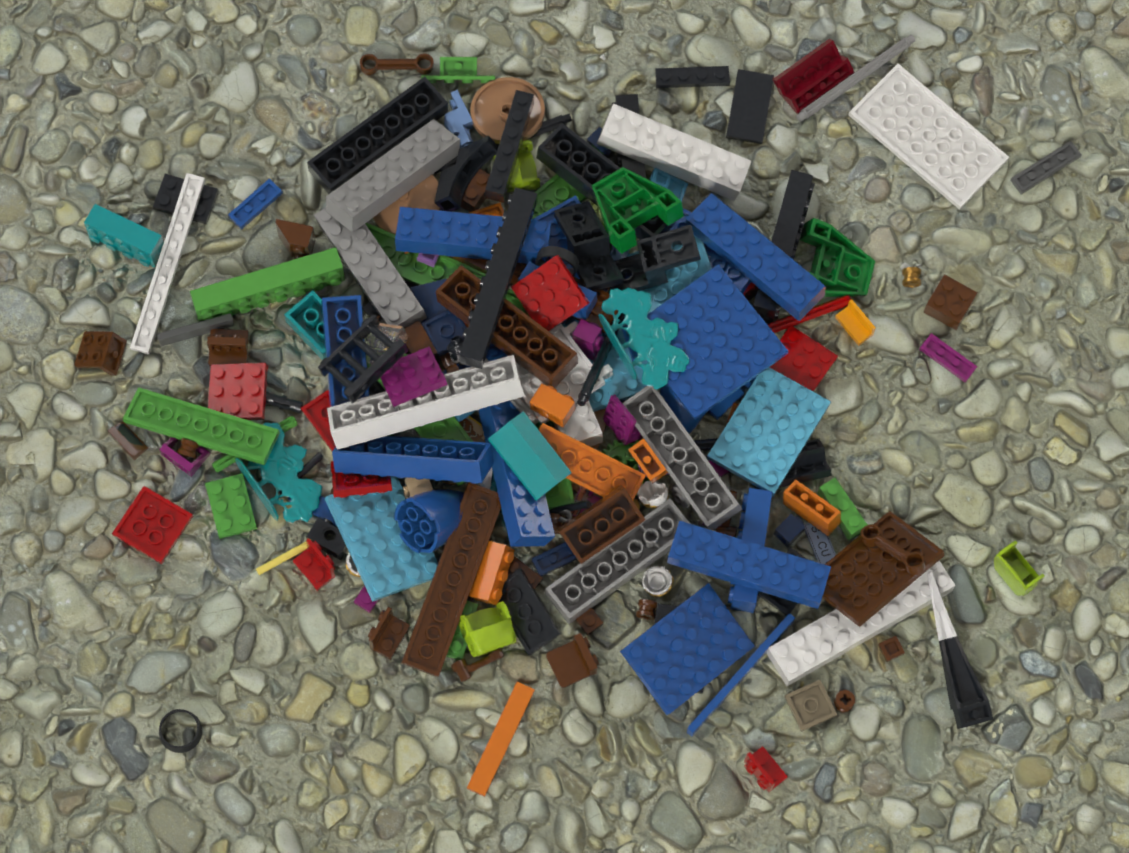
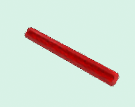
[767,295,851,333]

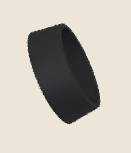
[159,709,202,753]

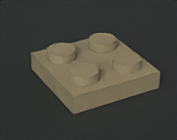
[784,680,837,732]

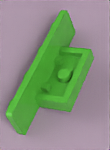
[421,57,495,83]

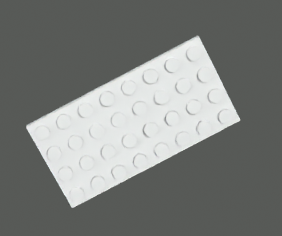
[848,64,1009,210]

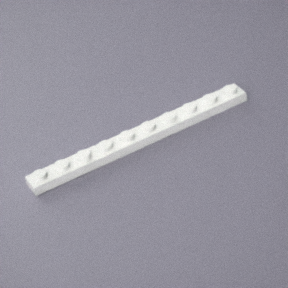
[130,173,205,354]

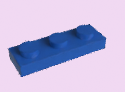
[228,178,283,230]

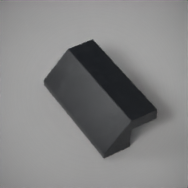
[754,438,832,490]

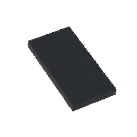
[726,69,774,144]
[498,568,562,655]

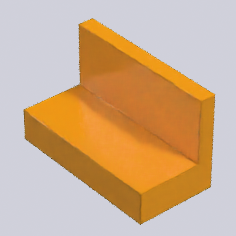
[835,299,876,346]

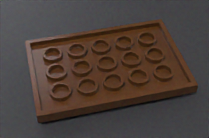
[822,511,945,627]

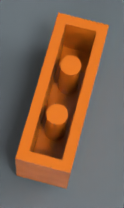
[783,480,841,536]
[469,541,515,605]

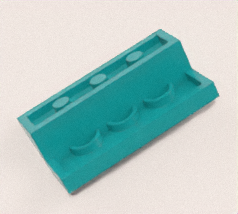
[488,411,572,500]

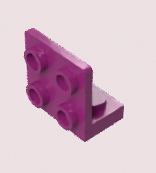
[603,394,643,446]

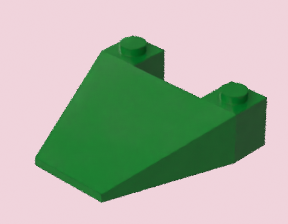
[592,167,684,254]
[800,218,875,297]

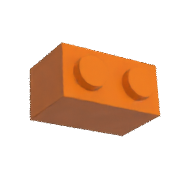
[530,384,576,428]
[628,438,668,484]

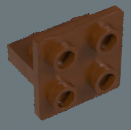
[207,329,249,366]

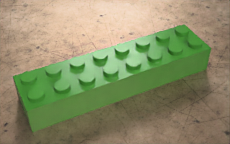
[190,247,345,322]

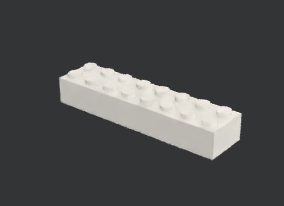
[597,104,751,201]

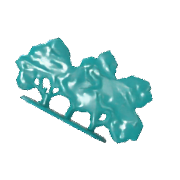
[599,288,689,390]
[235,422,322,523]

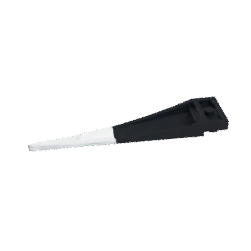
[927,572,993,729]

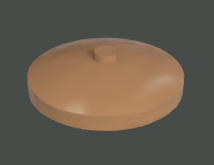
[470,77,545,144]
[373,175,442,235]

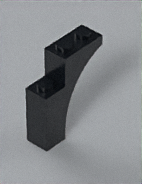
[434,136,499,212]

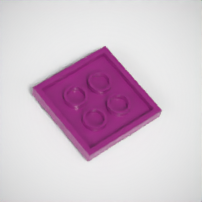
[380,347,448,407]

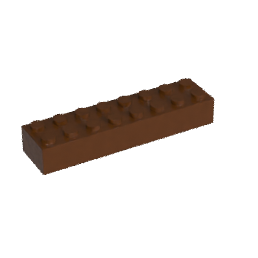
[436,265,578,388]

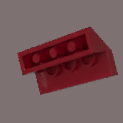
[773,38,855,114]

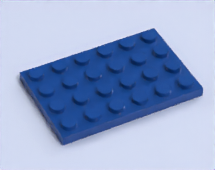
[620,583,755,715]

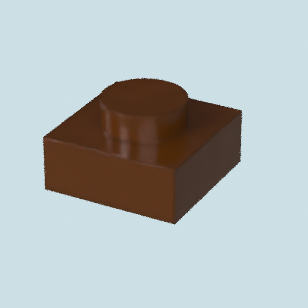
[576,608,603,636]
[878,636,905,662]

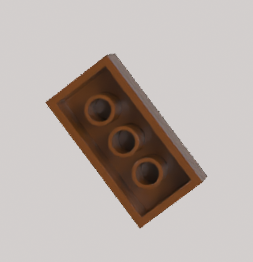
[557,485,645,564]

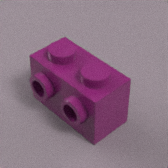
[572,319,604,361]

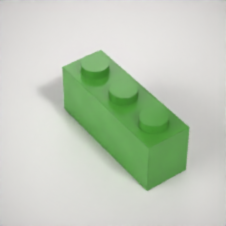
[817,477,867,541]

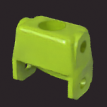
[493,140,540,193]
[994,540,1045,596]
[458,601,516,657]

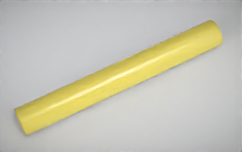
[256,541,308,575]

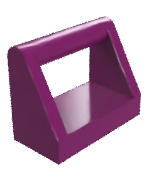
[159,437,210,477]

